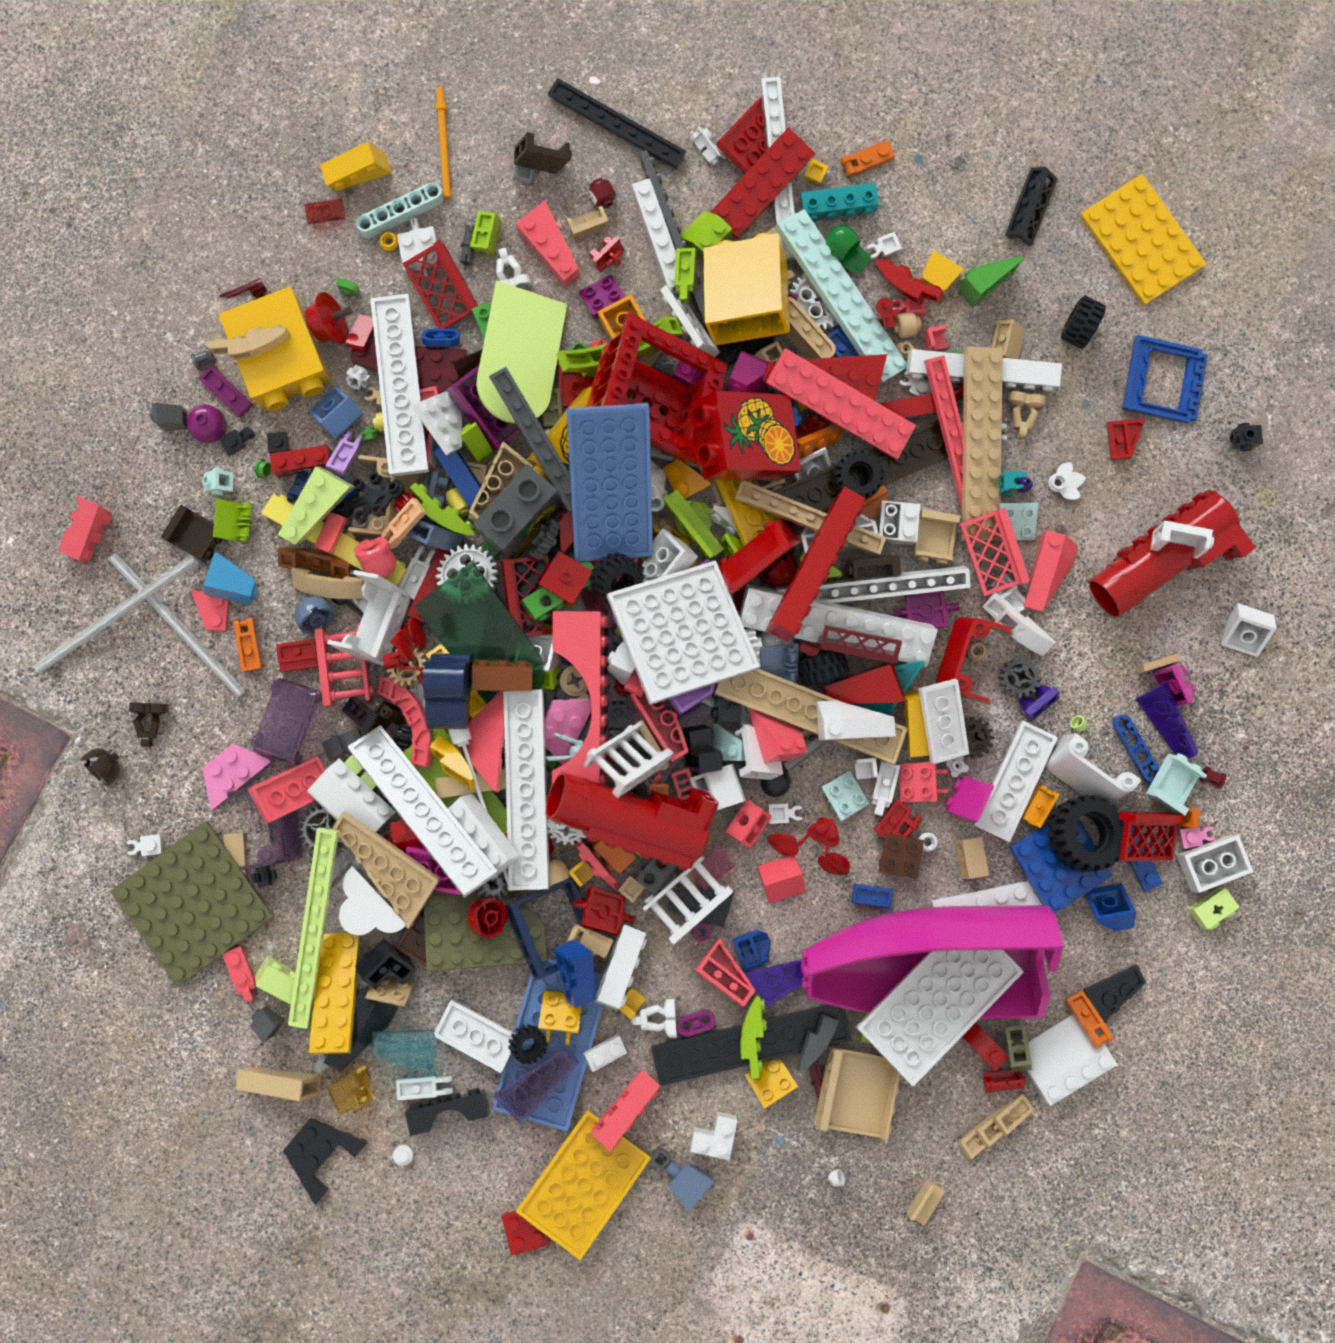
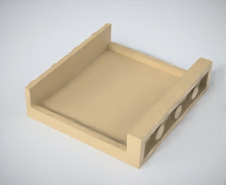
[814,1046,902,1141]

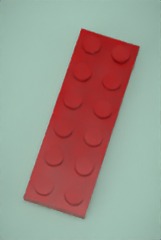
[710,127,816,239]

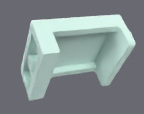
[1146,753,1207,815]

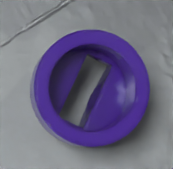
[1017,477,1033,493]

